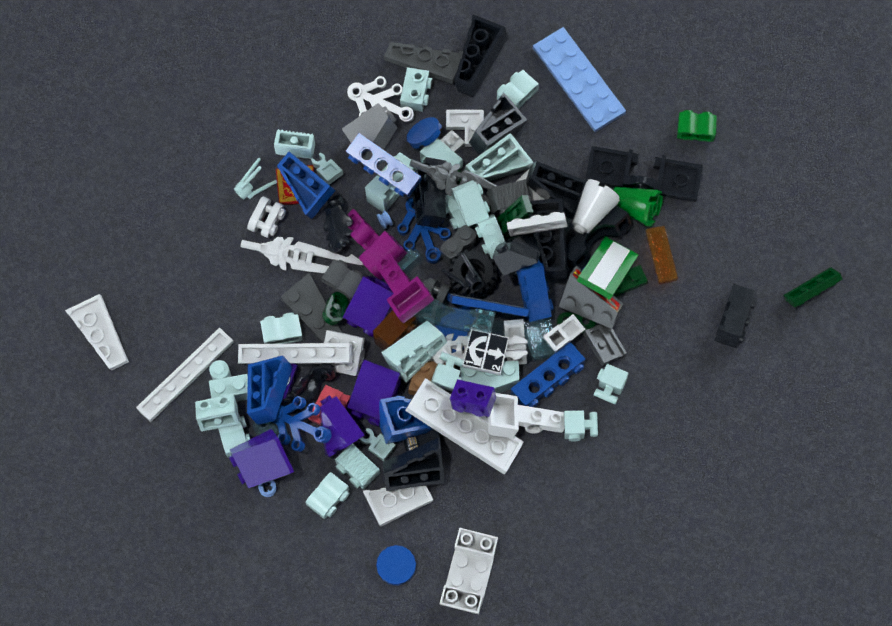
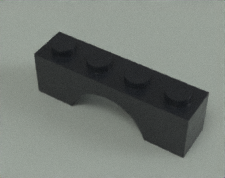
[566,205,633,271]

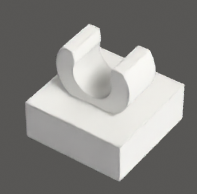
[440,130,465,153]

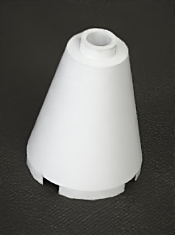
[572,179,620,234]

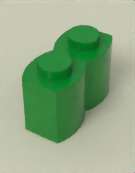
[677,110,717,142]

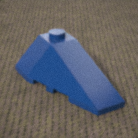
[379,396,434,444]

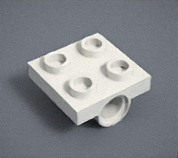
[320,330,365,376]

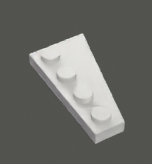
[65,294,129,370]

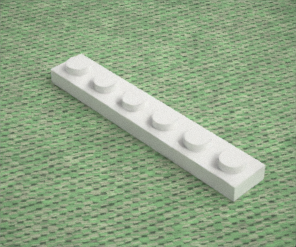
[136,328,234,422]
[238,343,352,364]

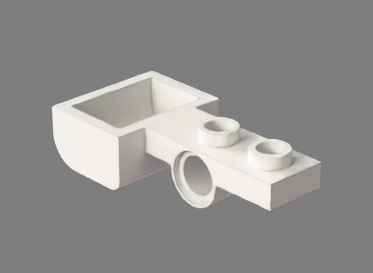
[487,393,565,438]

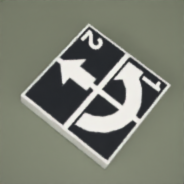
[462,329,509,375]

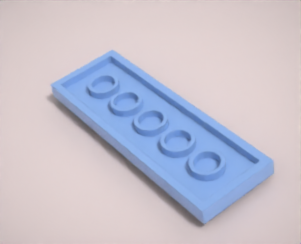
[533,27,626,132]

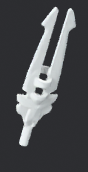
[241,237,363,273]
[431,334,528,364]

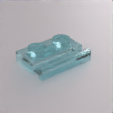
[524,318,555,360]

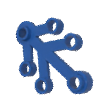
[397,197,451,264]
[272,396,331,452]

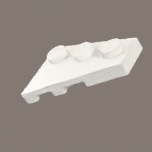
[363,486,433,527]

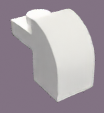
[543,314,585,353]
[504,319,527,364]

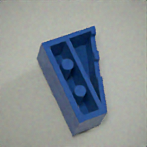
[277,152,336,219]
[516,260,554,322]
[247,355,293,425]

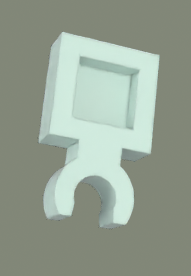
[311,153,343,185]
[360,428,396,461]

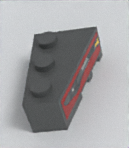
[559,266,623,329]

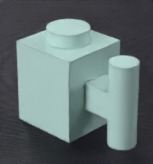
[431,352,464,392]
[594,364,628,404]
[564,411,598,441]

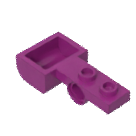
[347,209,407,280]
[375,253,435,323]

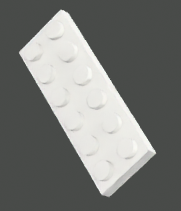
[405,378,524,474]

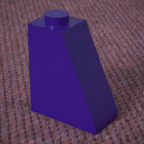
[319,395,364,457]

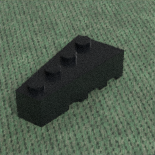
[455,14,508,97]
[529,198,567,279]

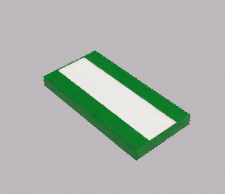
[577,236,639,300]

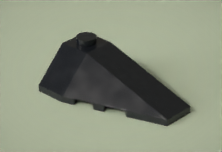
[493,233,540,276]

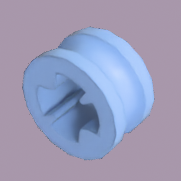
[376,210,393,229]
[258,480,277,497]

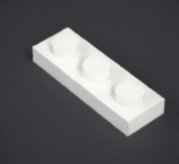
[507,212,567,236]

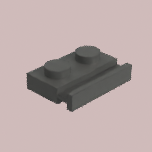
[583,324,627,366]

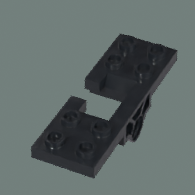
[585,146,703,202]

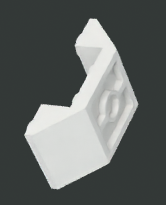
[440,528,498,614]

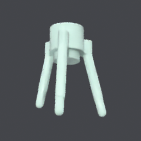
[234,158,277,200]

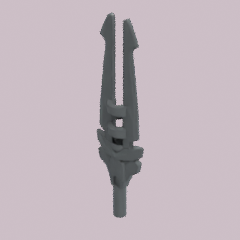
[409,159,497,206]

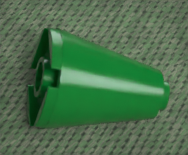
[612,187,663,227]

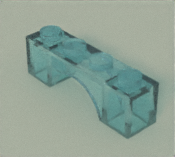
[415,300,495,333]

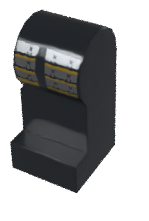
[403,430,442,452]

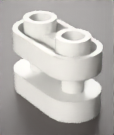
[247,196,286,238]

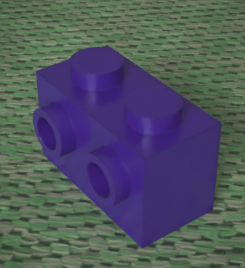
[450,379,497,417]

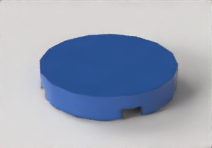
[407,117,442,149]
[376,545,416,586]

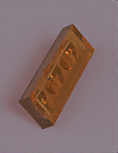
[645,226,678,284]

